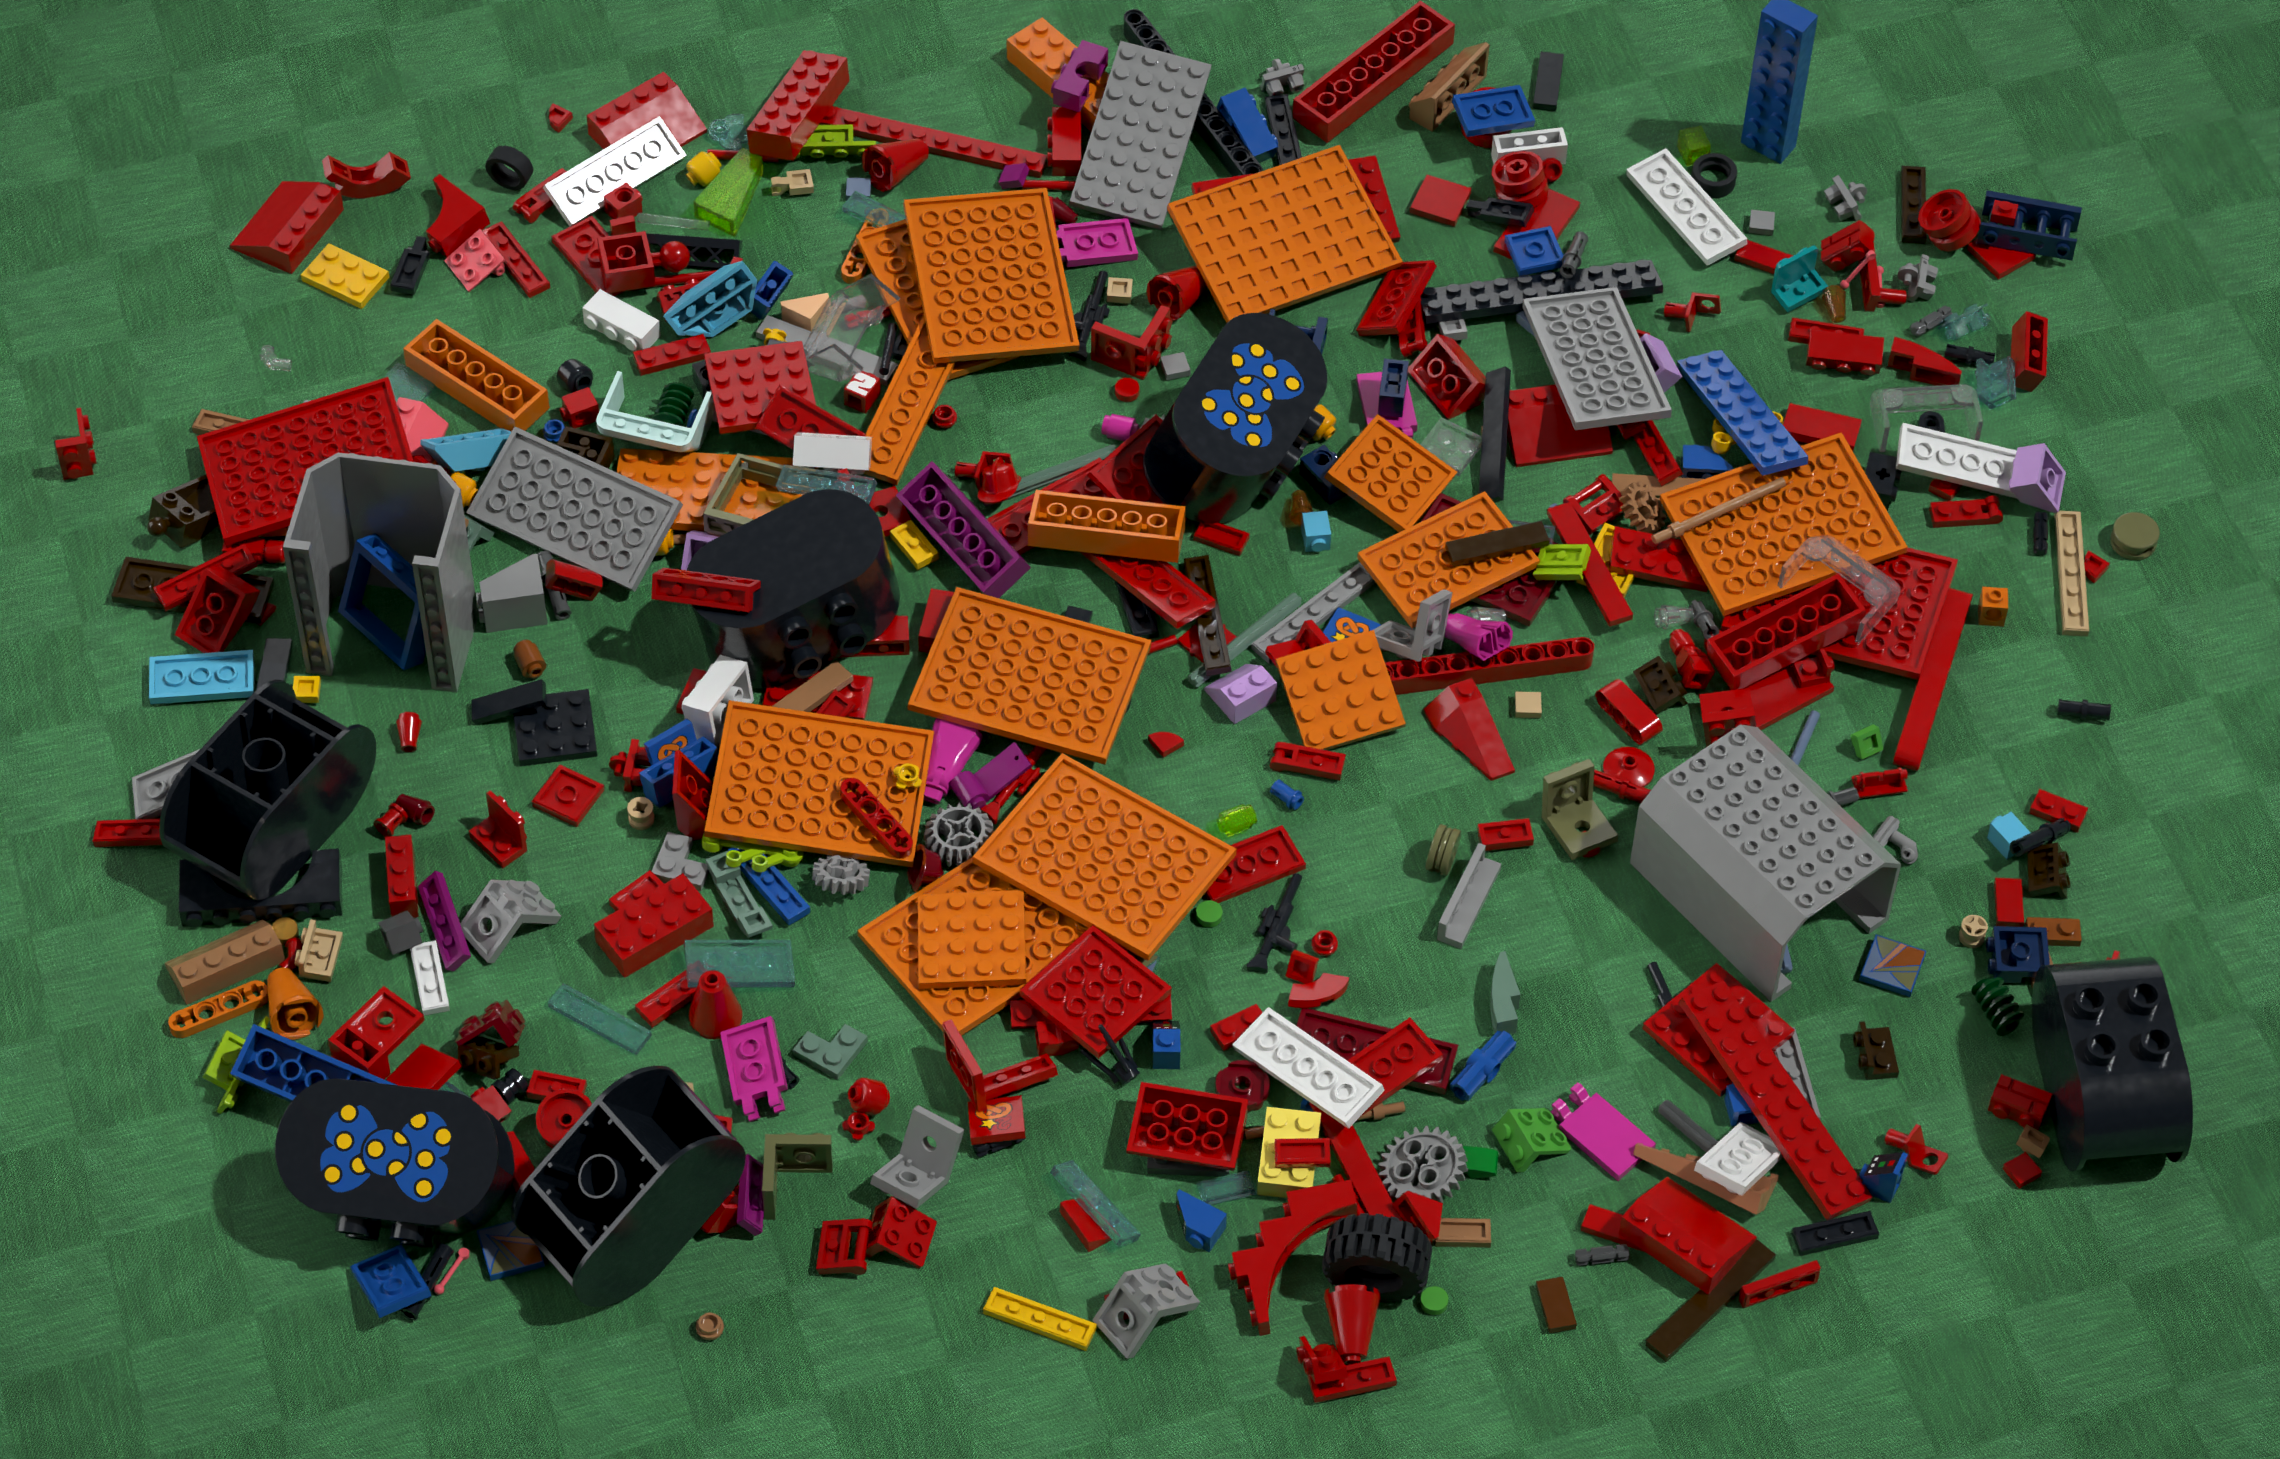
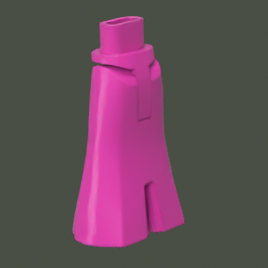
[1444,613,1513,661]
[924,718,983,804]

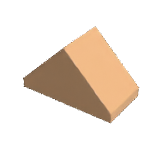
[780,293,830,332]

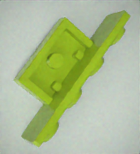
[796,124,876,158]
[202,1016,270,1114]

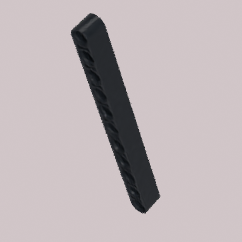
[1123,9,1263,177]

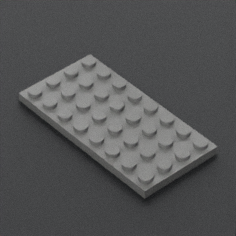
[1069,41,1212,230]
[1523,287,1672,430]
[466,426,683,592]

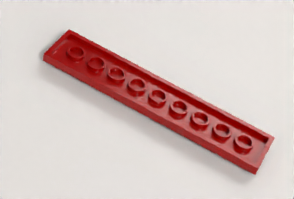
[1679,980,1873,1221]

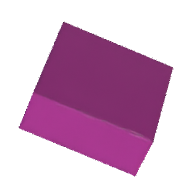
[998,163,1030,189]

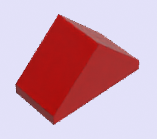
[1392,1191,1443,1243]

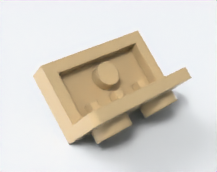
[295,919,343,982]

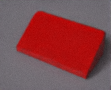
[1060,1197,1112,1252]

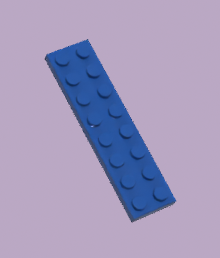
[1677,350,1808,476]

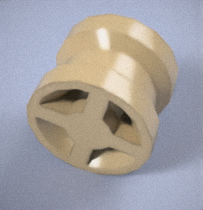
[627,797,655,830]
[1959,915,1988,948]

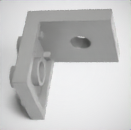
[1373,589,1453,662]
[460,879,561,963]
[870,1105,964,1209]
[1093,1263,1200,1359]

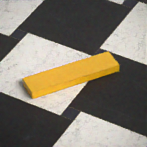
[983,1287,1097,1351]

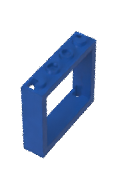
[338,533,426,670]

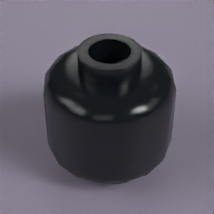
[556,359,593,393]

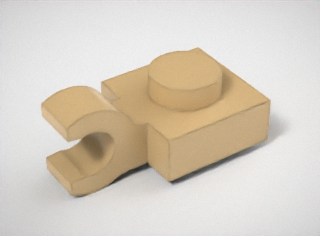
[771,169,814,196]

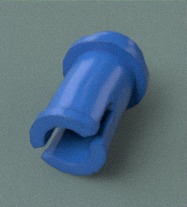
[1270,779,1304,810]

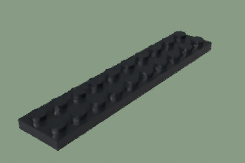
[1420,259,1663,324]

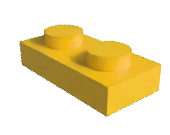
[890,520,939,570]

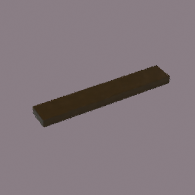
[1184,555,1232,676]
[1645,1239,1776,1362]

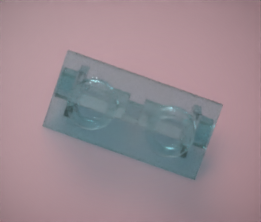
[1938,303,1991,340]

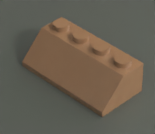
[1409,42,1490,132]
[165,920,285,1005]

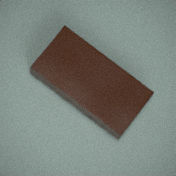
[1536,1277,1577,1334]

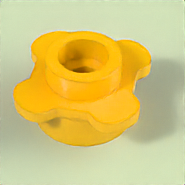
[763,328,787,345]
[894,763,922,790]

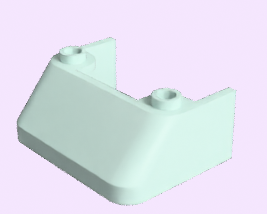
[596,371,714,452]

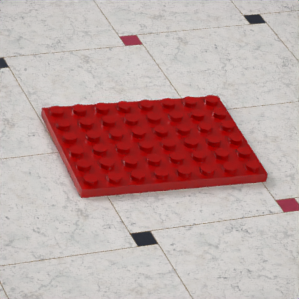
[197,377,414,546]
[1721,548,1958,680]

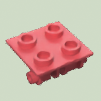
[444,229,505,292]

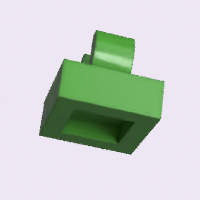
[1850,724,1883,759]

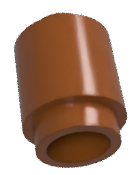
[513,640,546,678]

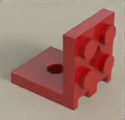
[1091,305,1172,380]
[835,468,911,537]
[1699,688,1756,747]

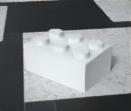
[793,432,872,474]
[682,655,754,748]

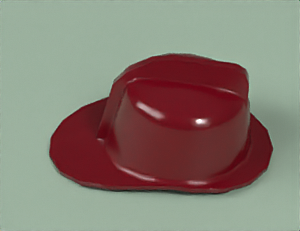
[908,844,944,892]

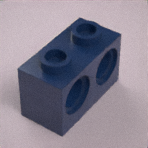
[1378,358,1409,417]
[1299,445,1347,505]

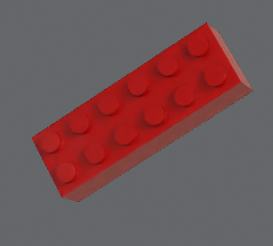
[746,50,850,161]
[1707,573,1866,690]

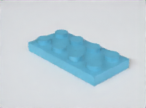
[149,650,254,704]

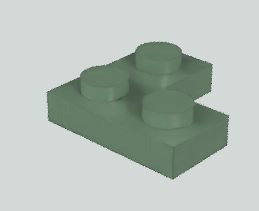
[793,1024,868,1080]

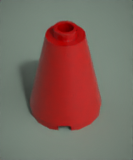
[862,138,929,192]
[1146,265,1208,321]
[689,970,743,1039]
[1324,1284,1380,1365]

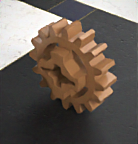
[1619,481,1666,534]

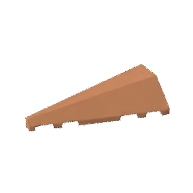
[1633,1143,1779,1215]

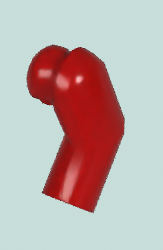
[278,937,303,971]

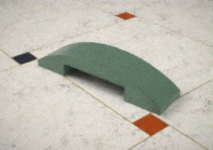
[705,850,773,938]

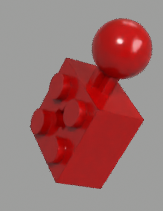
[597,231,690,293]

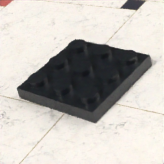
[513,689,598,767]

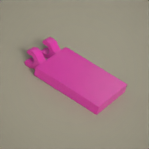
[1057,218,1138,267]
[1356,372,1417,439]
[720,1016,788,1122]
[1551,1082,1656,1181]

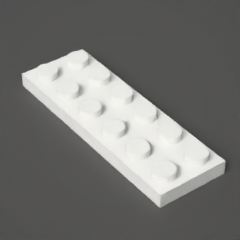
[543,116,687,227]
[1626,148,1747,266]
[1896,423,2018,499]
[1232,1007,1385,1129]

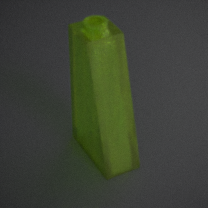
[693,147,763,237]

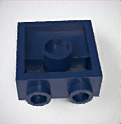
[1986,926,2050,983]

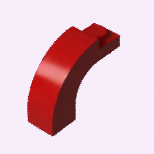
[322,152,411,198]

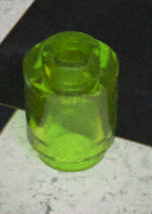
[1216,804,1257,837]

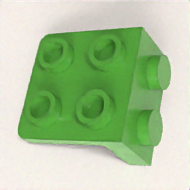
[1492,1108,1571,1172]

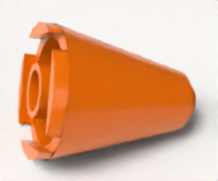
[267,967,324,1040]

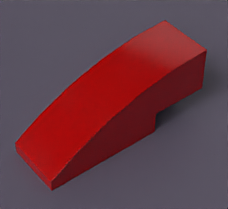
[1888,337,1962,390]

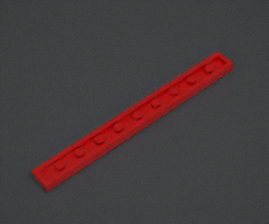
[819,106,1048,178]

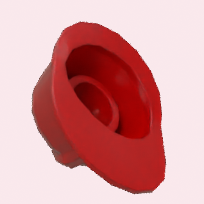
[978,457,1022,503]

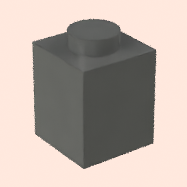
[378,910,423,955]

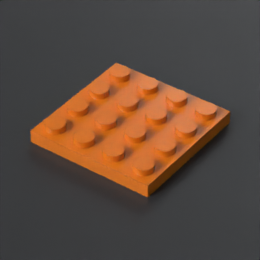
[1324,414,1457,532]
[1275,630,1406,750]
[918,890,1026,989]

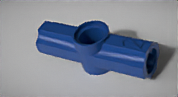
[1450,1031,1516,1101]

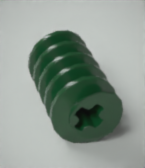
[652,382,694,426]
[1971,977,2025,1036]

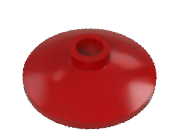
[1603,747,1655,787]

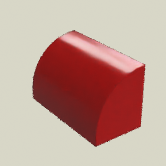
[545,559,603,601]

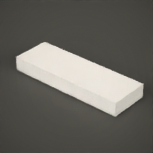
[410,940,450,1016]

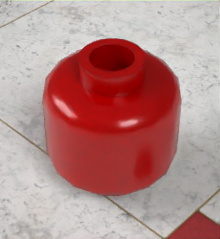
[848,1078,890,1115]

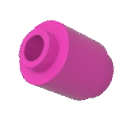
[1101,414,1139,441]

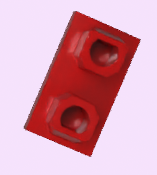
[609,739,650,792]

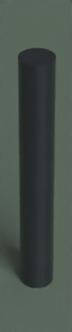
[879,323,898,375]

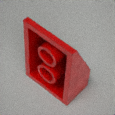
[175,566,260,653]
[672,750,713,841]

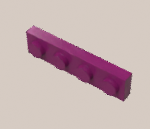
[418,871,471,972]

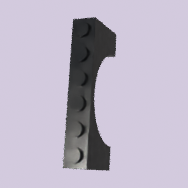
[179,848,342,927]

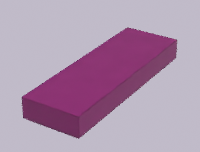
[737,1154,764,1236]

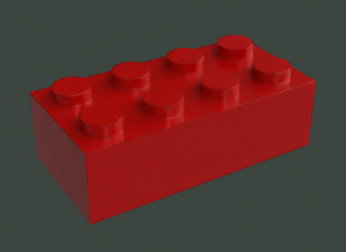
[594,873,714,978]

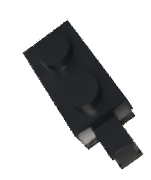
[1466,197,1534,227]
[390,236,429,295]

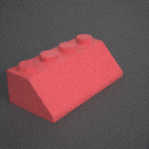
[397,397,449,463]

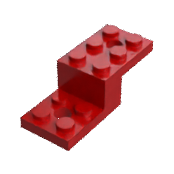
[328,986,425,1079]

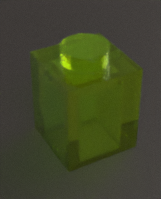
[1677,125,1711,166]

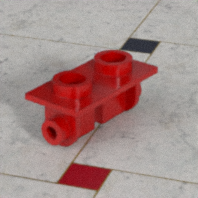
[1851,767,1908,798]

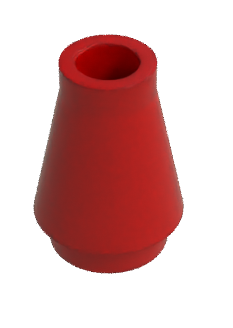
[396,712,422,752]

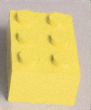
[1257,1107,1321,1198]

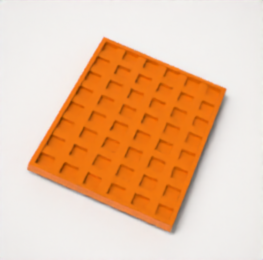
[1167,145,1403,323]

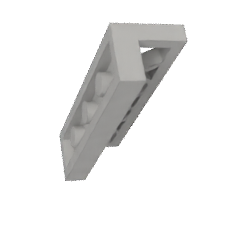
[1437,843,1501,949]

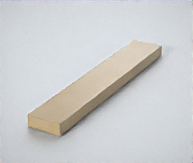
[2054,511,2089,636]

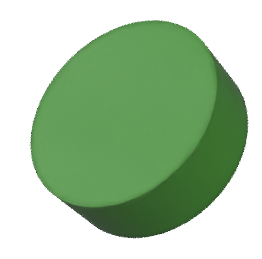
[1196,900,1223,927]
[1420,1286,1449,1315]

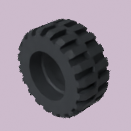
[1322,1213,1432,1302]

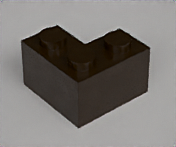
[557,426,614,469]

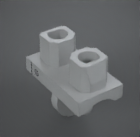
[1260,58,1304,96]
[1824,175,1867,221]
[1898,254,1938,302]

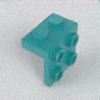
[1771,245,1828,313]

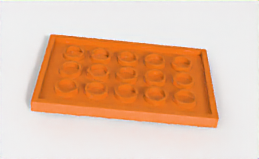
[1357,491,1540,628]

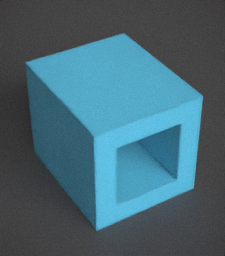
[1301,511,1331,552]
[1987,812,2030,859]

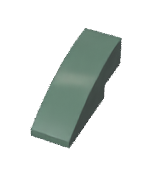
[1490,951,1521,1034]

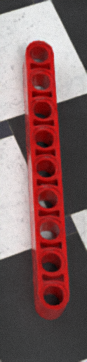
[1893,588,1973,771]
[1385,637,1594,695]

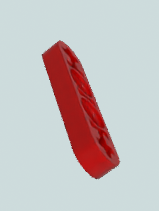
[840,778,913,859]

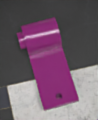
[950,742,1032,810]

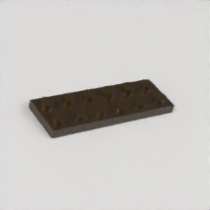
[111,557,274,624]

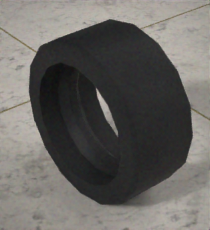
[485,146,534,190]
[1691,153,1737,198]

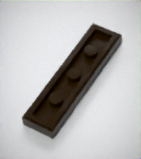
[1901,166,1926,244]
[1445,521,1550,567]

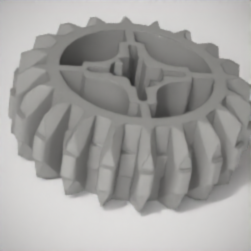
[924,802,994,868]

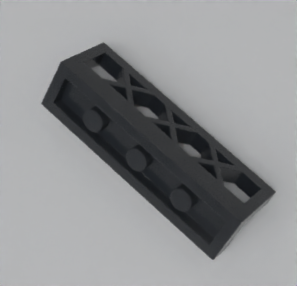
[646,233,743,268]

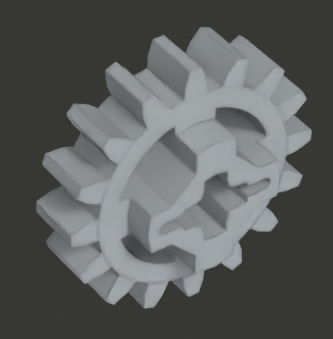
[812,855,870,895]

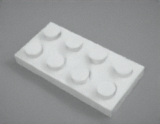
[1694,1122,1783,1196]

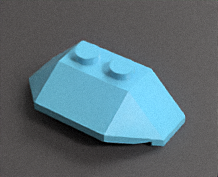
[663,261,757,337]
[420,428,511,474]

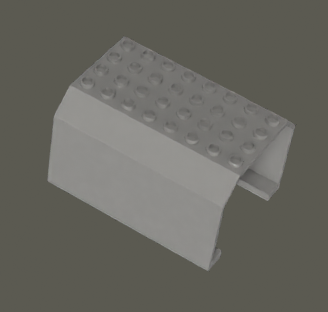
[283,452,479,692]
[1630,724,1901,1002]

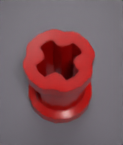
[373,803,408,837]

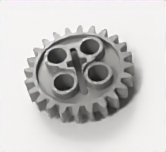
[1379,1126,1468,1203]

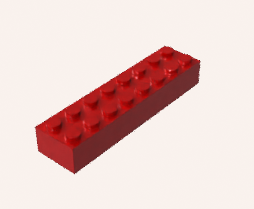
[1293,0,1455,143]

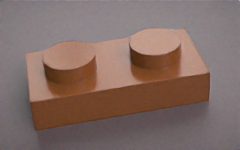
[2025,917,2082,947]

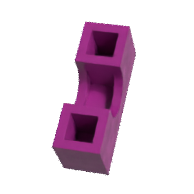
[1051,40,1108,112]

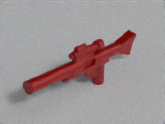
[981,746,1047,824]

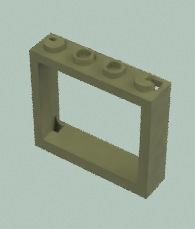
[703,453,832,536]

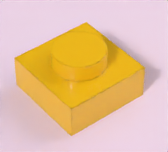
[293,676,321,703]

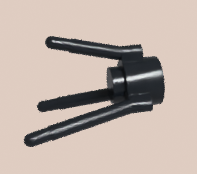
[1081,1024,1140,1086]

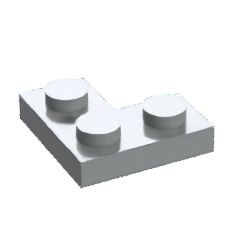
[652,832,709,891]

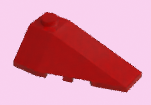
[1424,678,1515,781]

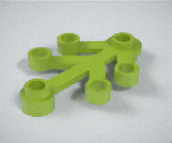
[702,834,804,872]

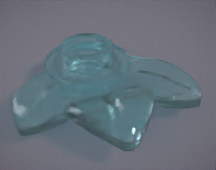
[708,114,748,151]

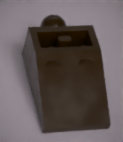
[147,475,219,548]

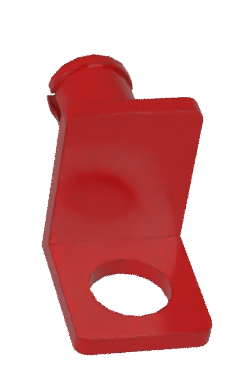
[1664,292,1721,332]
[955,451,1013,492]
[1885,1124,1948,1175]

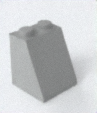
[476,554,547,633]

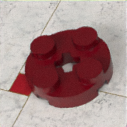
[1215,1060,1270,1111]

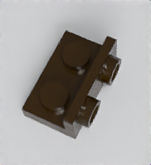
[1633,656,1688,714]
[2028,842,2071,899]
[1853,1021,1899,1080]
[458,1034,519,1080]

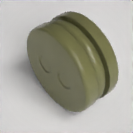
[2110,512,2160,560]
[1426,824,1461,876]

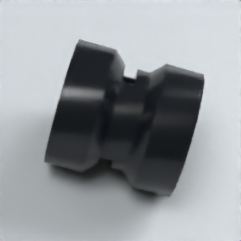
[491,1068,528,1105]

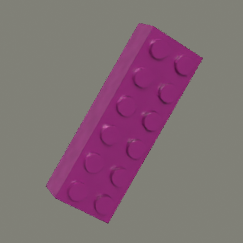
[896,461,1031,598]

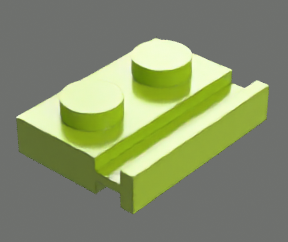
[1533,544,1591,580]

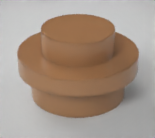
[696,1313,724,1340]

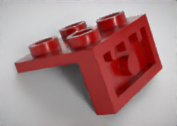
[469,790,527,868]
[866,1196,937,1268]

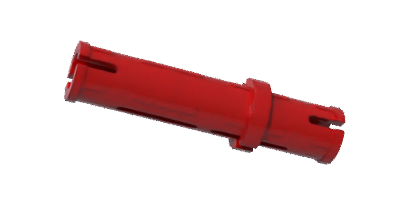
[1593,770,1651,803]

